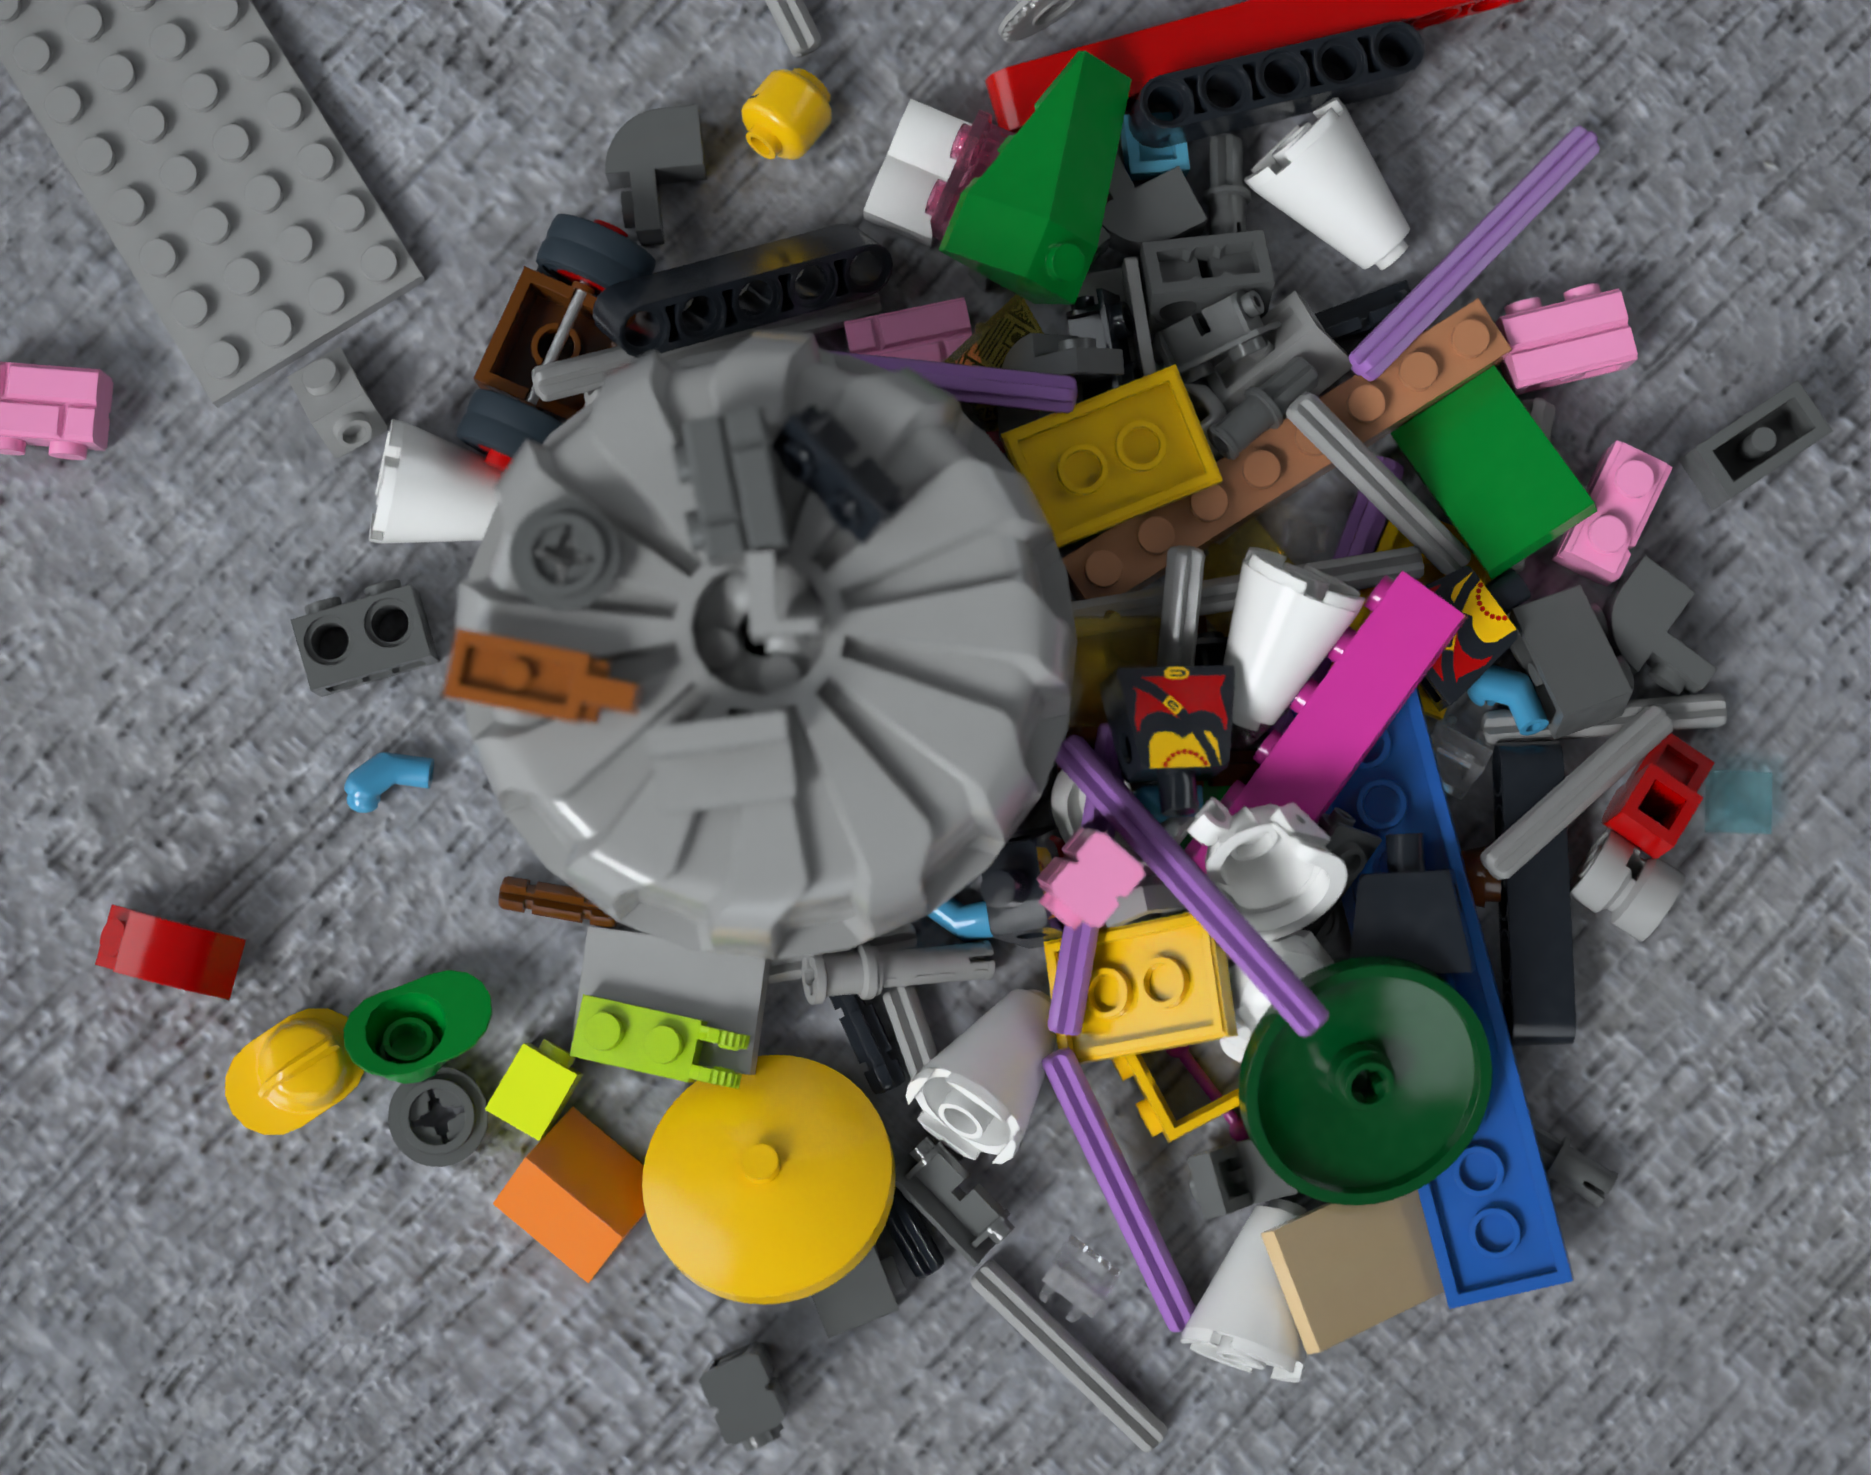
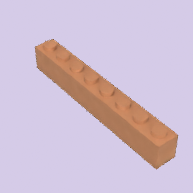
[1062,298,1512,601]

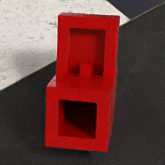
[1602,733,1715,859]
[95,904,246,1000]

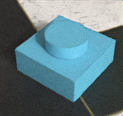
[1121,112,1190,181]

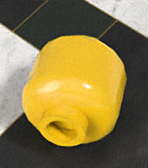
[741,68,832,160]

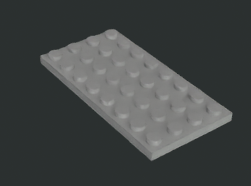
[0,0,426,408]

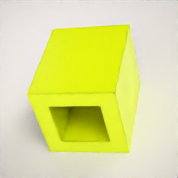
[485,1039,584,1141]

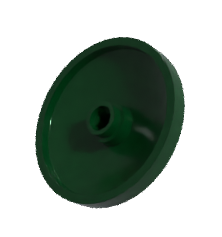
[1238,956,1492,1206]

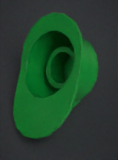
[344,970,493,1084]

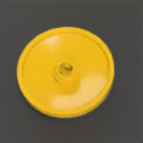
[642,1055,896,1305]

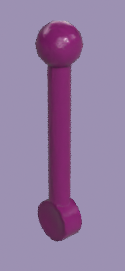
[1165,1045,1250,1141]

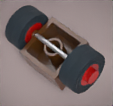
[456,214,656,472]

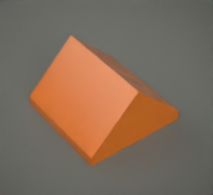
[493,1106,646,1283]

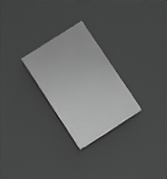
[570,926,771,1075]

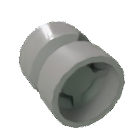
[1570,828,1685,942]

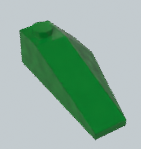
[938,50,1132,305]

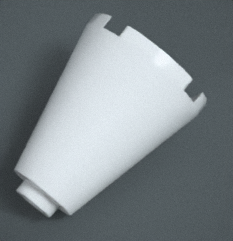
[1244,97,1410,270]
[369,419,504,544]
[1223,547,1365,731]
[906,989,1057,1164]
[1180,1198,1307,1382]

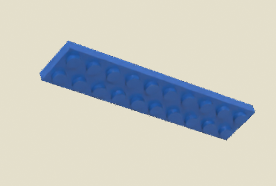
[1290,687,1574,1309]

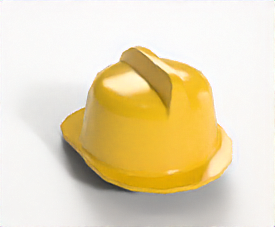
[225,1008,364,1135]

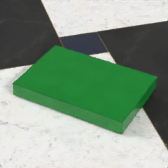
[1390,365,1597,580]

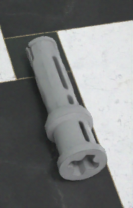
[802,940,995,1005]

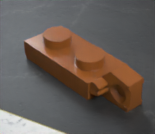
[443,628,644,725]

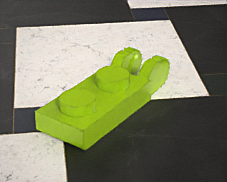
[570,994,750,1089]

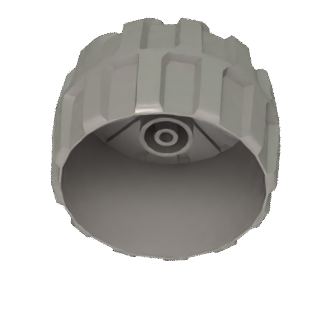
[455,330,1077,960]

